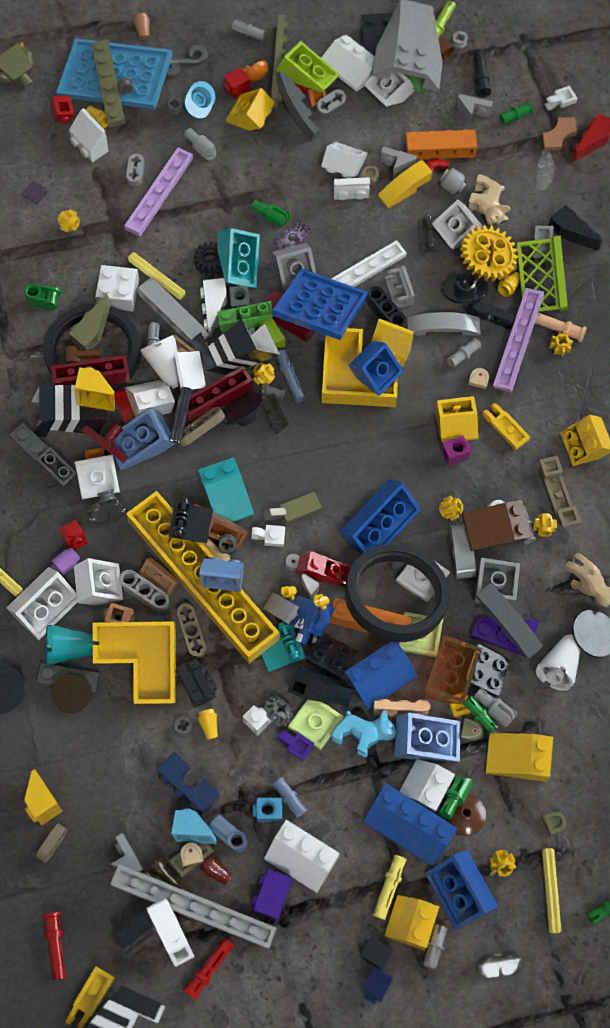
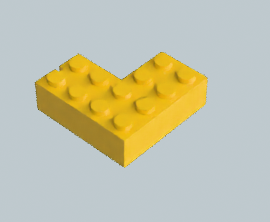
[322,328,398,407]
[93,622,176,704]

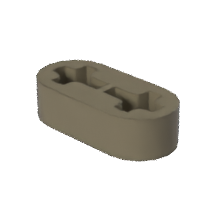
[36,824,68,863]

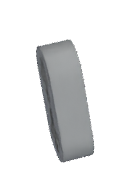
[315,90,346,116]
[126,154,145,187]

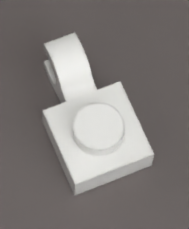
[545,86,578,110]
[251,525,285,547]

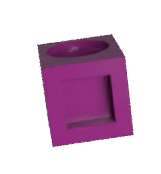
[441,435,472,466]

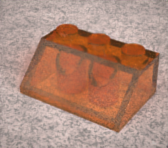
[423,635,482,704]

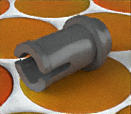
[261,384,285,401]

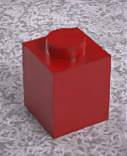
[223,67,251,99]

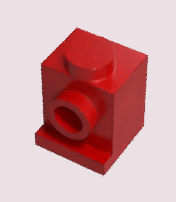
[49,95,74,125]
[59,520,88,551]

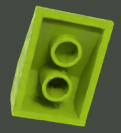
[276,41,340,93]

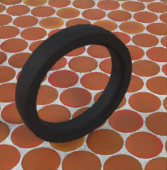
[44,304,141,391]
[345,544,449,642]

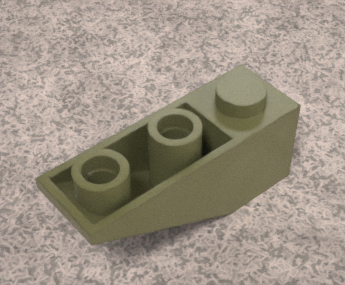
[69,294,111,350]

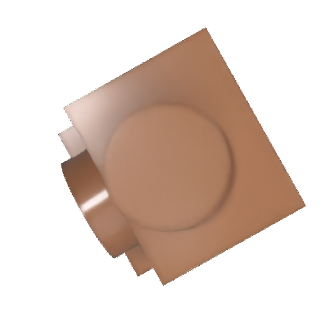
[103,603,135,623]

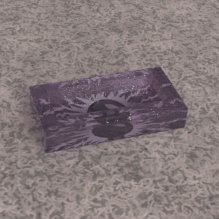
[274,219,311,249]

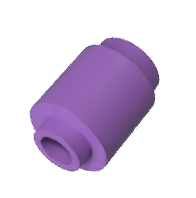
[50,548,80,576]

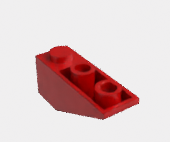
[573,113,610,161]
[296,551,359,587]

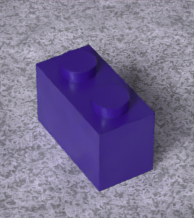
[251,869,292,921]

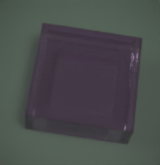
[22,181,48,205]

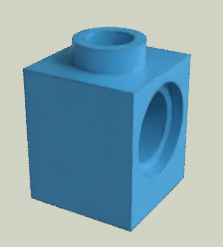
[253,798,282,823]

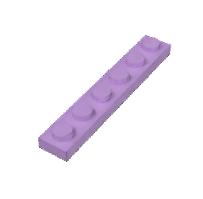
[124,148,193,237]
[493,288,544,392]

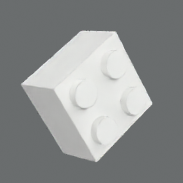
[95,265,139,311]

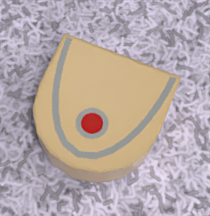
[468,368,489,389]
[181,843,204,867]

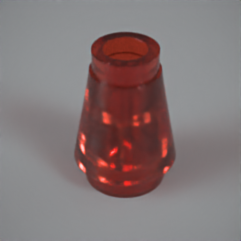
[200,856,232,885]

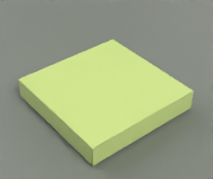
[399,612,443,658]
[288,700,344,750]

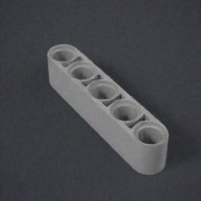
[136,278,209,348]

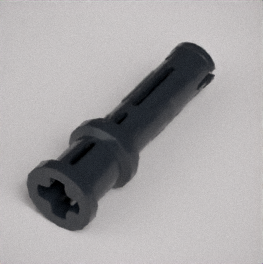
[474,49,492,98]

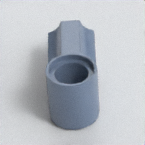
[209,815,248,853]

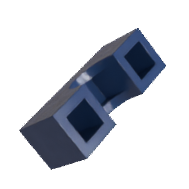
[157,751,220,815]

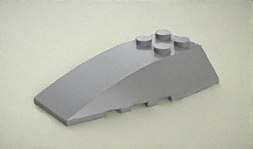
[372,0,443,92]

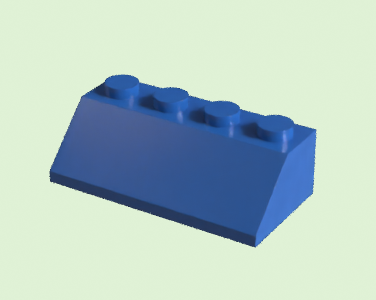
[339,479,421,555]
[363,783,457,868]

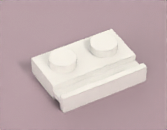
[334,177,370,200]

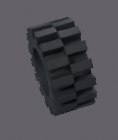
[194,241,223,277]

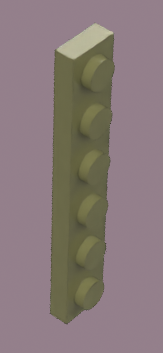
[271,14,288,108]
[91,39,126,127]

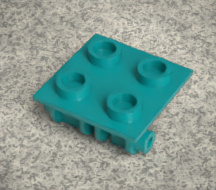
[262,622,306,672]

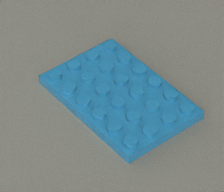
[56,38,173,109]

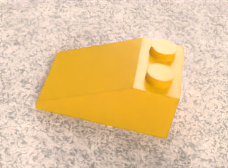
[485,733,553,782]

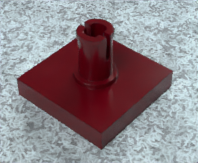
[82,422,128,463]

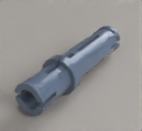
[275,349,306,403]

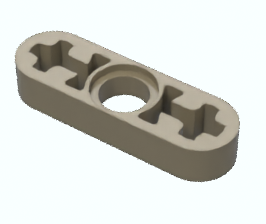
[178,407,225,447]
[177,603,206,659]

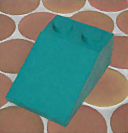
[217,228,260,288]
[198,457,254,522]

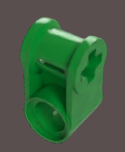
[25,283,62,310]

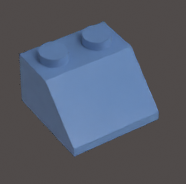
[199,557,244,592]

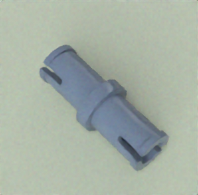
[273,777,307,818]

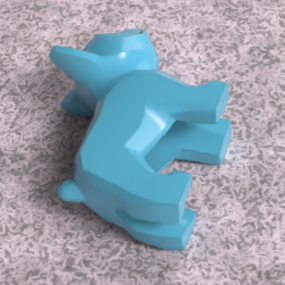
[331,710,397,758]

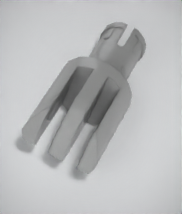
[184,128,216,160]
[474,688,518,727]

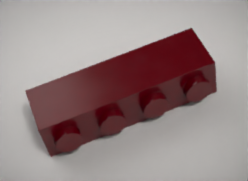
[51,355,131,385]
[186,366,253,424]

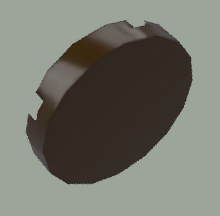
[51,673,92,713]

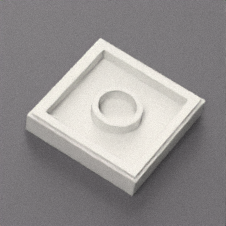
[75,455,120,500]
[396,562,450,603]

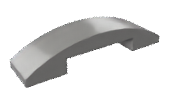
[407,312,481,336]

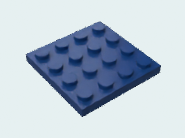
[272,269,368,340]

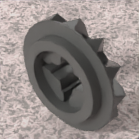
[264,695,294,726]

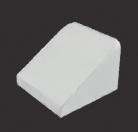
[302,574,319,600]

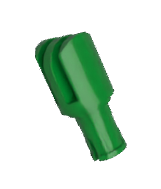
[251,199,291,227]
[439,776,473,820]

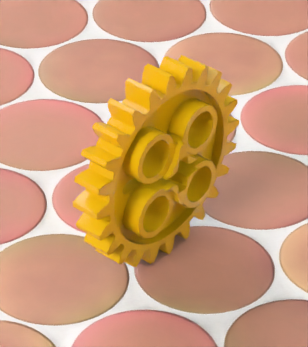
[460,225,518,281]

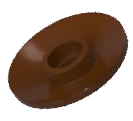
[446,794,486,835]

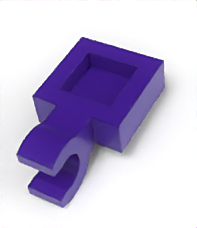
[277,730,315,762]

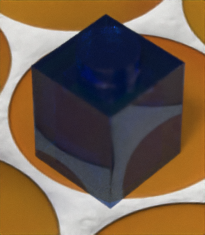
[361,967,393,1004]

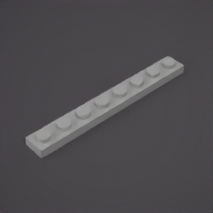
[110,864,276,949]

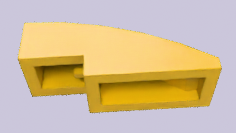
[378,160,432,208]

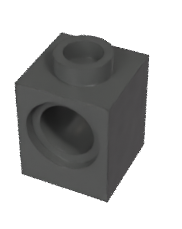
[230,285,249,309]

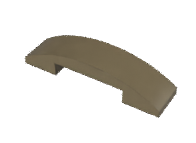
[539,456,581,528]

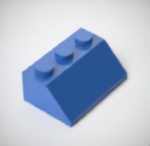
[345,641,418,709]
[425,850,498,931]

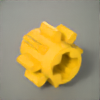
[58,209,80,233]
[549,332,573,356]
[252,362,275,385]
[439,496,463,521]
[533,513,557,537]
[489,850,516,877]

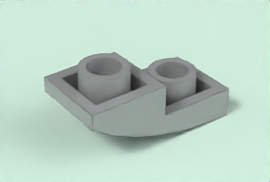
[263,592,299,624]

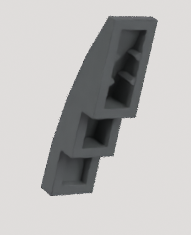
[276,71,319,141]
[476,583,543,659]

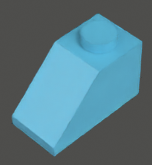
[171,808,217,844]

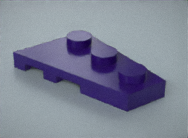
[471,618,540,657]

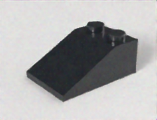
[360,13,393,56]

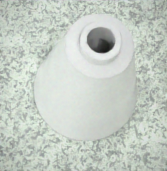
[141,335,180,389]
[536,634,581,690]

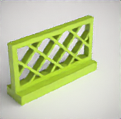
[517,236,568,312]

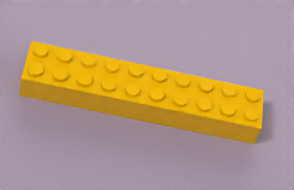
[126,491,280,664]

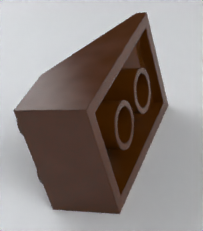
[462,500,531,551]

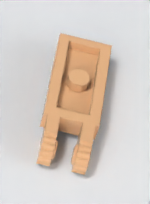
[373,699,431,717]

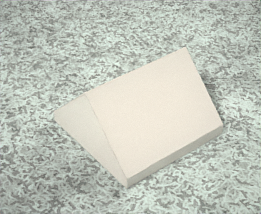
[174,351,206,392]

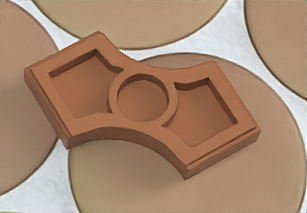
[542,117,577,151]

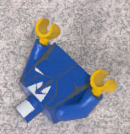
[281,586,335,645]

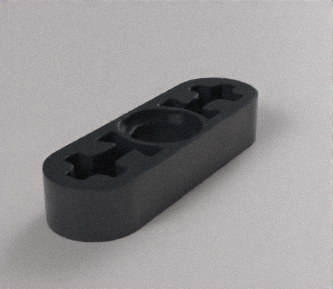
[466,301,516,329]

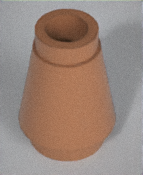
[133,13,150,40]

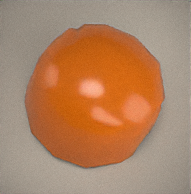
[242,60,268,82]

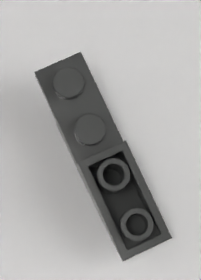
[9,423,77,487]

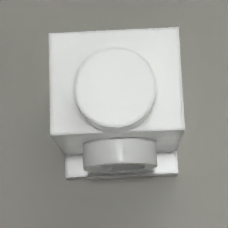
[243,705,272,736]

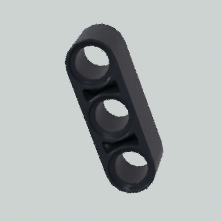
[367,286,406,328]

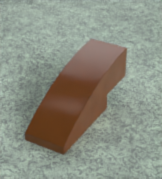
[194,503,248,549]

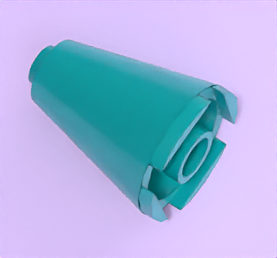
[45,625,99,665]

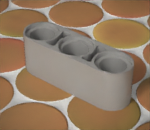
[450,524,476,579]
[120,570,170,614]

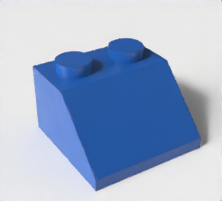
[348,341,404,396]

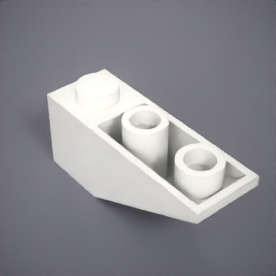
[200,278,227,337]
[147,898,194,967]

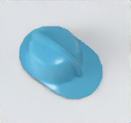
[185,81,215,119]

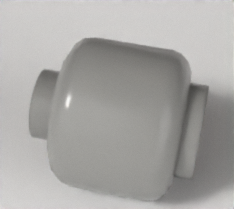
[439,168,466,195]

